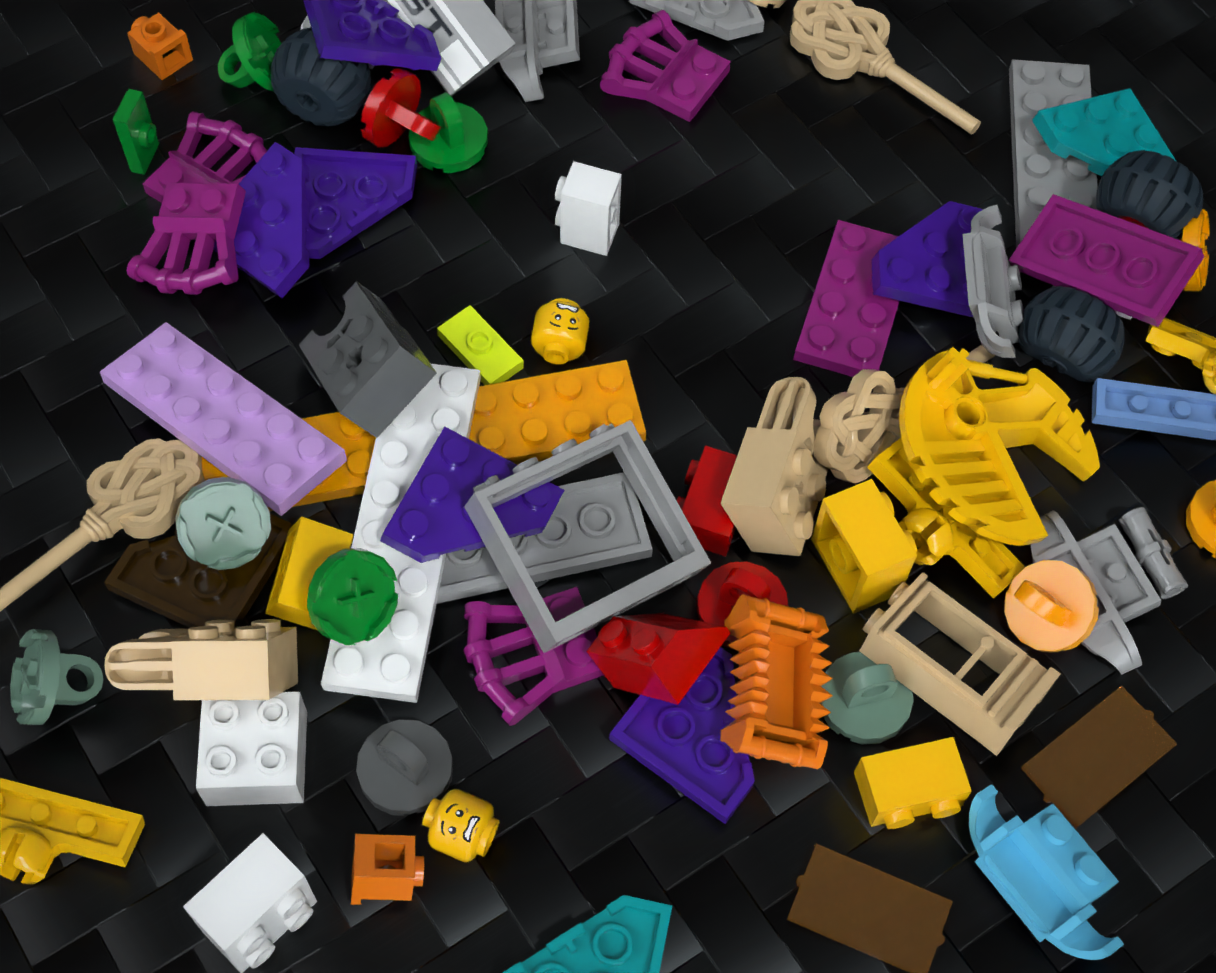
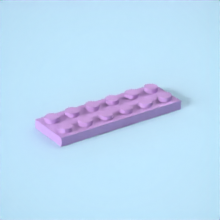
[100,322,347,516]

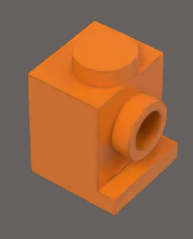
[127,12,193,80]
[351,834,424,905]

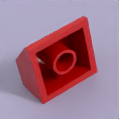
[586,613,730,705]

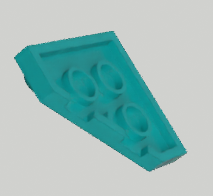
[1032,88,1177,176]
[503,895,672,973]

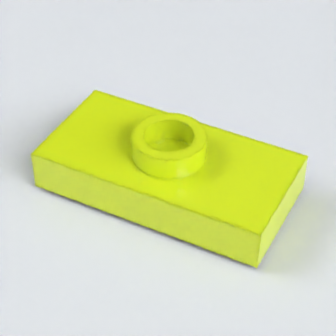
[437,305,524,385]

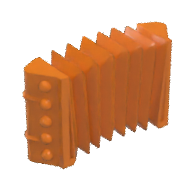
[720,595,833,769]

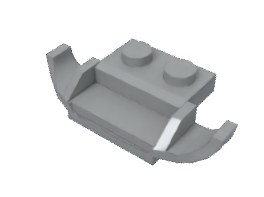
[495,0,580,102]
[963,205,1024,358]
[1030,510,1161,675]

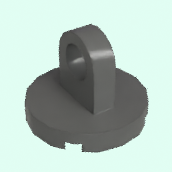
[356,719,453,816]

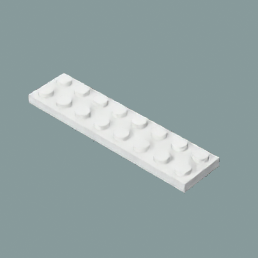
[321,364,481,703]

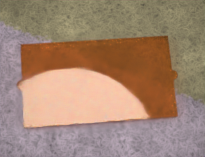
[1021,686,1177,829]
[787,844,953,973]

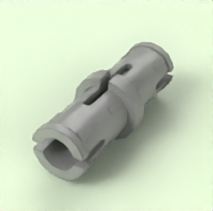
[1119,507,1188,599]

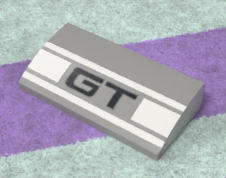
[384,0,516,96]

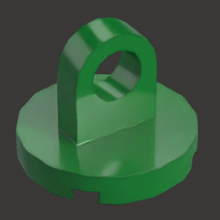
[218,12,284,91]
[408,92,488,173]
[307,548,398,645]

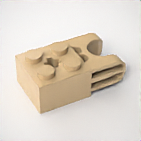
[720,377,829,556]
[104,619,298,700]

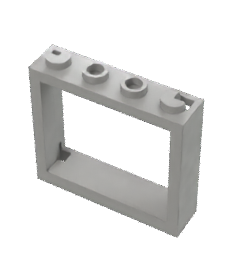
[464,420,711,654]

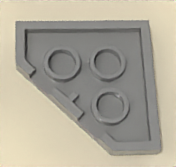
[629,0,765,41]

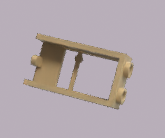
[859,572,1060,756]

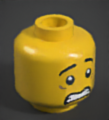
[531,298,589,364]
[422,789,499,862]

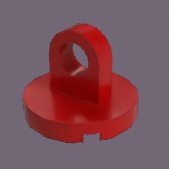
[361,68,441,147]
[697,562,788,651]

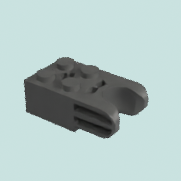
[299,280,437,438]

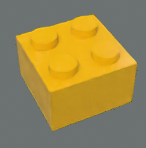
[811,479,917,614]

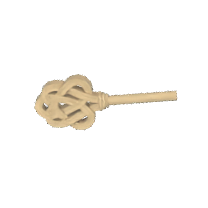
[790,0,981,135]
[814,345,996,484]
[0,438,205,612]

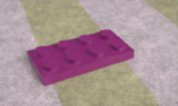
[1008,194,1204,327]
[793,220,899,377]

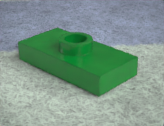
[112,89,159,175]

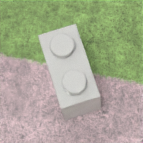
[555,161,622,256]

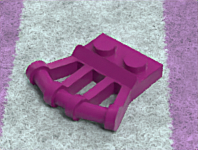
[600,9,731,122]
[143,111,267,203]
[127,183,246,295]
[463,587,604,726]

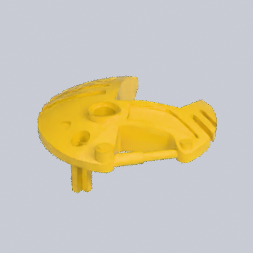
[899,347,1100,546]

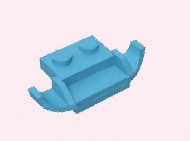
[969,784,1124,960]

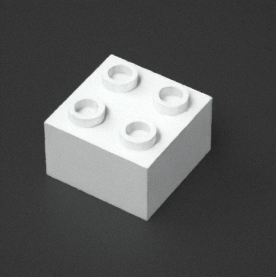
[196,692,307,806]
[183,833,317,973]

